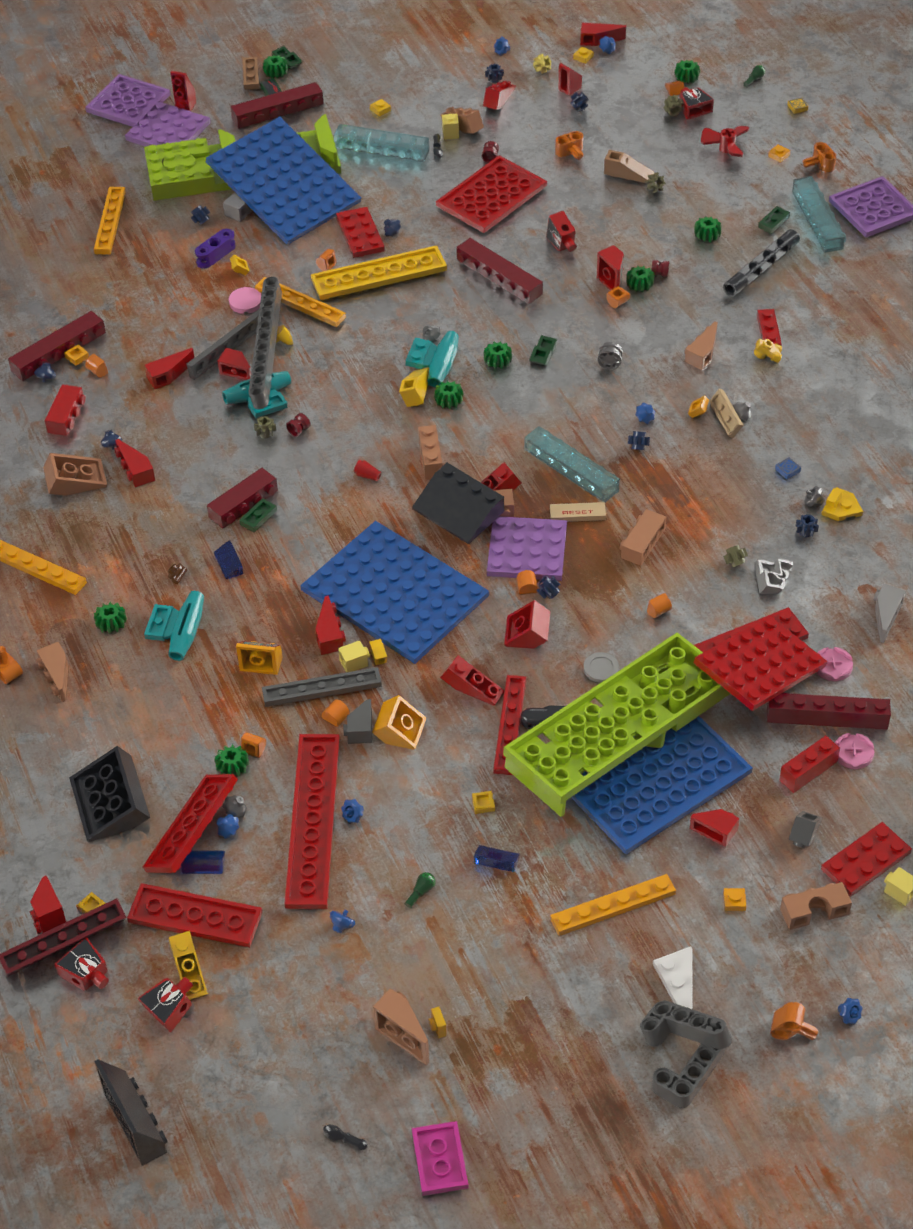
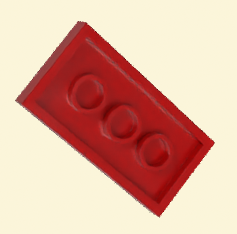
[336,207,385,258]
[821,822,912,897]

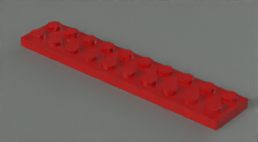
[284,734,340,909]

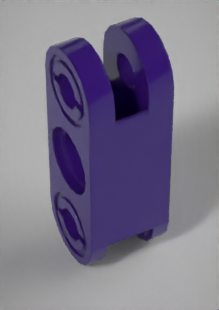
[195,229,236,269]

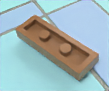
[242,57,259,90]

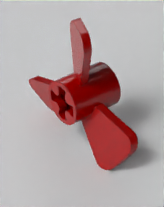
[701,126,749,157]

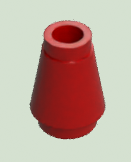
[353,460,382,481]

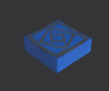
[775,457,801,479]

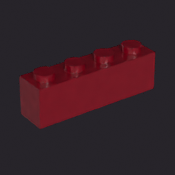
[207,467,278,529]

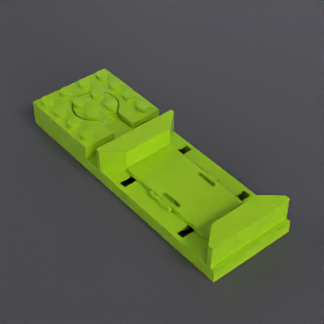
[144,114,341,201]
[503,632,730,817]

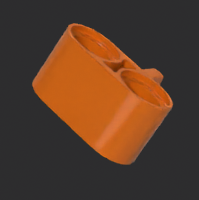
[555,131,584,160]
[802,142,837,172]
[0,646,23,685]
[770,1002,818,1040]

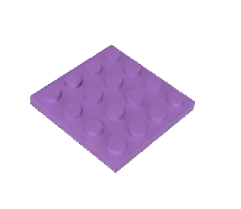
[85,74,171,127]
[125,102,211,147]
[829,176,913,238]
[487,516,567,581]

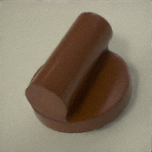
[168,563,187,584]

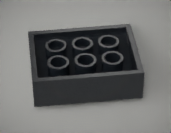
[412,462,504,544]
[69,746,150,842]
[94,1059,168,1166]

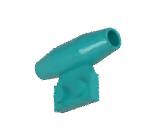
[405,331,459,388]
[222,371,291,418]
[144,591,204,661]

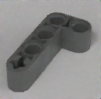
[640,1001,732,1050]
[652,1044,726,1108]

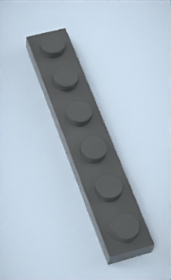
[187,310,259,380]
[262,667,382,707]

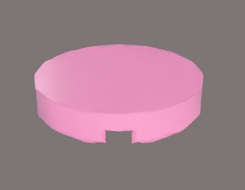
[229,287,261,314]
[816,647,853,681]
[835,733,874,769]

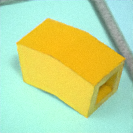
[369,639,387,665]

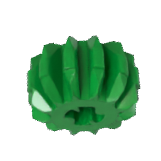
[263,55,288,79]
[674,59,700,84]
[694,216,722,243]
[626,265,654,293]
[483,341,512,369]
[434,380,464,409]
[94,601,127,634]
[214,744,249,777]

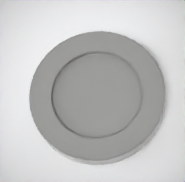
[584,652,619,683]

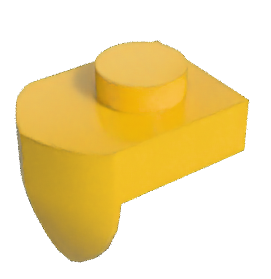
[276,325,293,345]

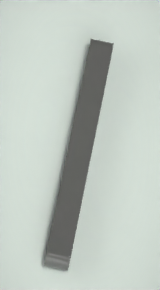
[249,277,282,409]

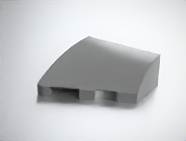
[754,558,793,595]

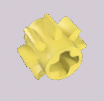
[533,53,552,74]

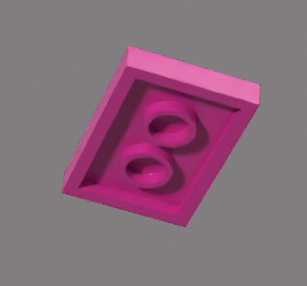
[412,1121,469,1196]

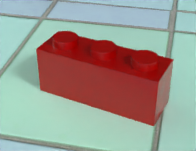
[45,384,86,436]
[779,735,840,793]

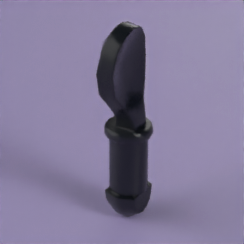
[433,134,443,158]
[323,1124,368,1150]

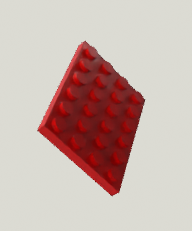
[436,155,547,233]
[693,615,828,711]

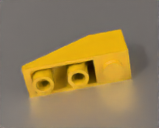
[399,367,429,407]
[168,931,208,1000]

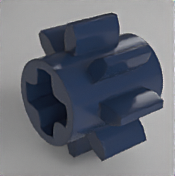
[485,64,504,83]
[570,92,589,111]
[190,205,210,225]
[628,431,650,450]
[795,514,819,537]
[537,576,560,599]

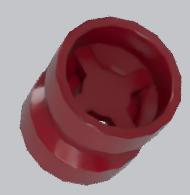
[481,141,499,163]
[651,260,670,278]
[286,413,311,437]

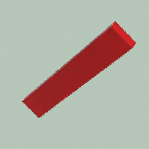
[493,675,526,775]

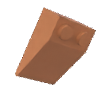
[43,453,107,496]
[373,988,429,1066]

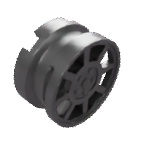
[597,342,623,369]

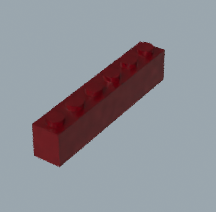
[230,82,324,129]
[456,238,543,304]
[8,310,106,381]
[767,693,891,730]
[0,898,126,977]

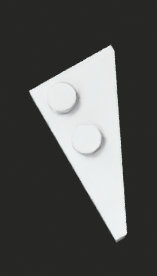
[653,946,692,1009]

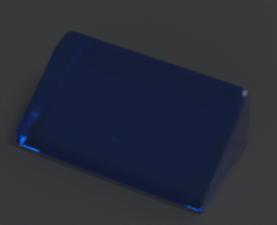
[214,540,243,579]
[474,845,520,872]
[181,850,225,874]

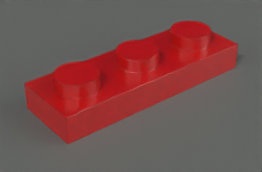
[757,309,782,346]

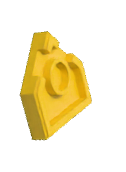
[821,487,863,521]

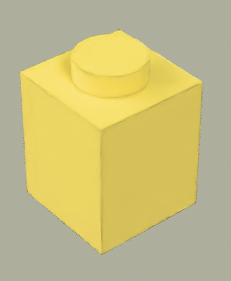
[442,114,459,140]
[338,640,370,672]
[884,867,913,906]

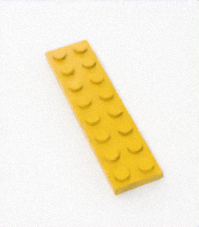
[310,245,447,300]

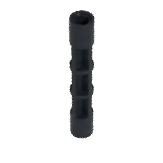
[723,229,800,297]

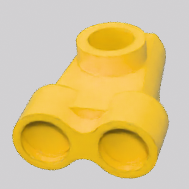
[754,339,783,363]

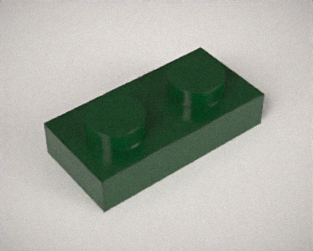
[758,206,790,234]
[239,498,277,532]

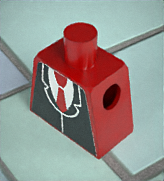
[679,87,714,120]
[546,210,577,252]
[55,937,109,991]
[138,977,194,1033]

